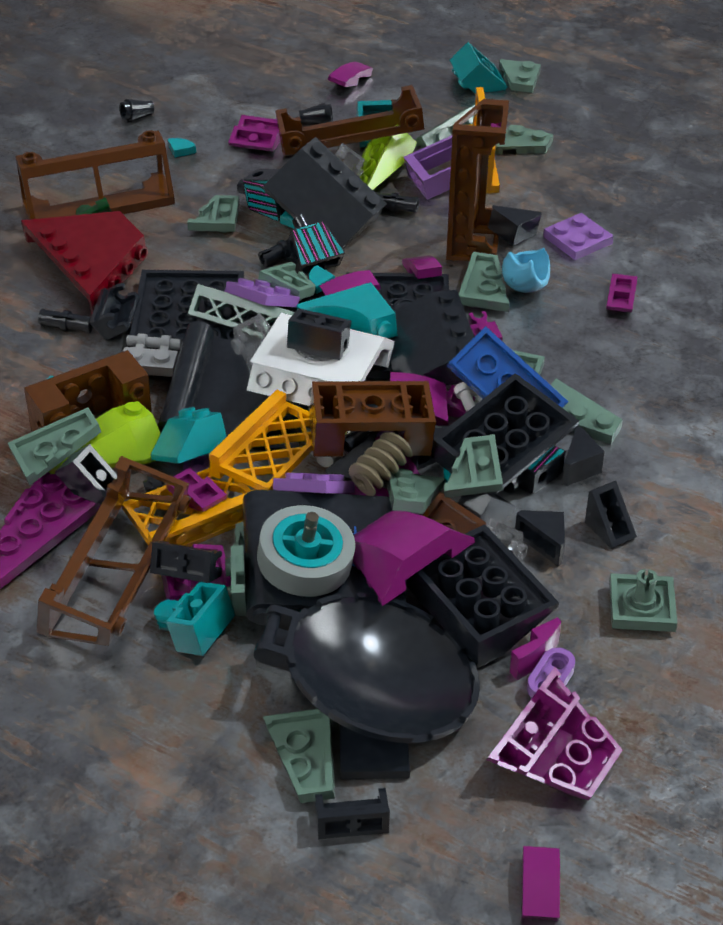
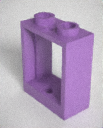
[403,135,452,200]

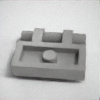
[123,333,182,377]

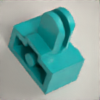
[154,582,235,656]

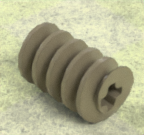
[349,431,413,496]

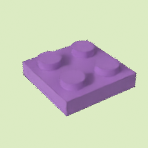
[543,213,614,260]
[225,278,300,307]
[273,472,355,493]

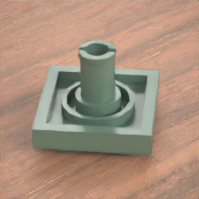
[609,569,677,632]

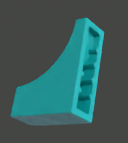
[297,282,398,338]

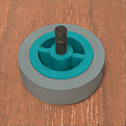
[257,505,355,597]

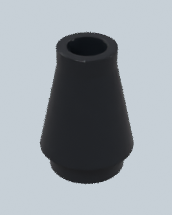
[119,99,155,122]
[299,102,333,124]

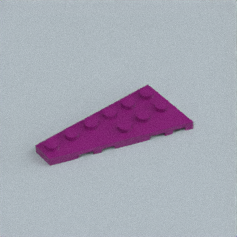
[0,472,101,589]

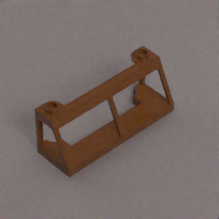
[275,85,425,156]
[446,99,509,262]
[15,130,175,219]
[37,456,191,646]

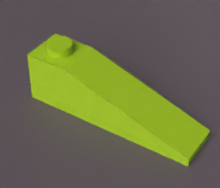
[357,124,417,190]
[49,401,161,474]

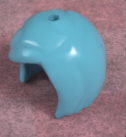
[502,248,550,293]

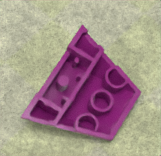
[352,511,475,606]
[486,667,623,800]

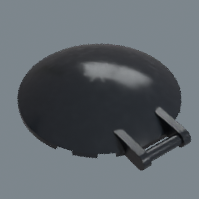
[253,592,480,743]

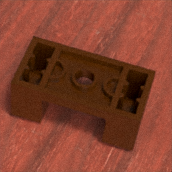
[24,350,152,432]
[309,381,436,457]

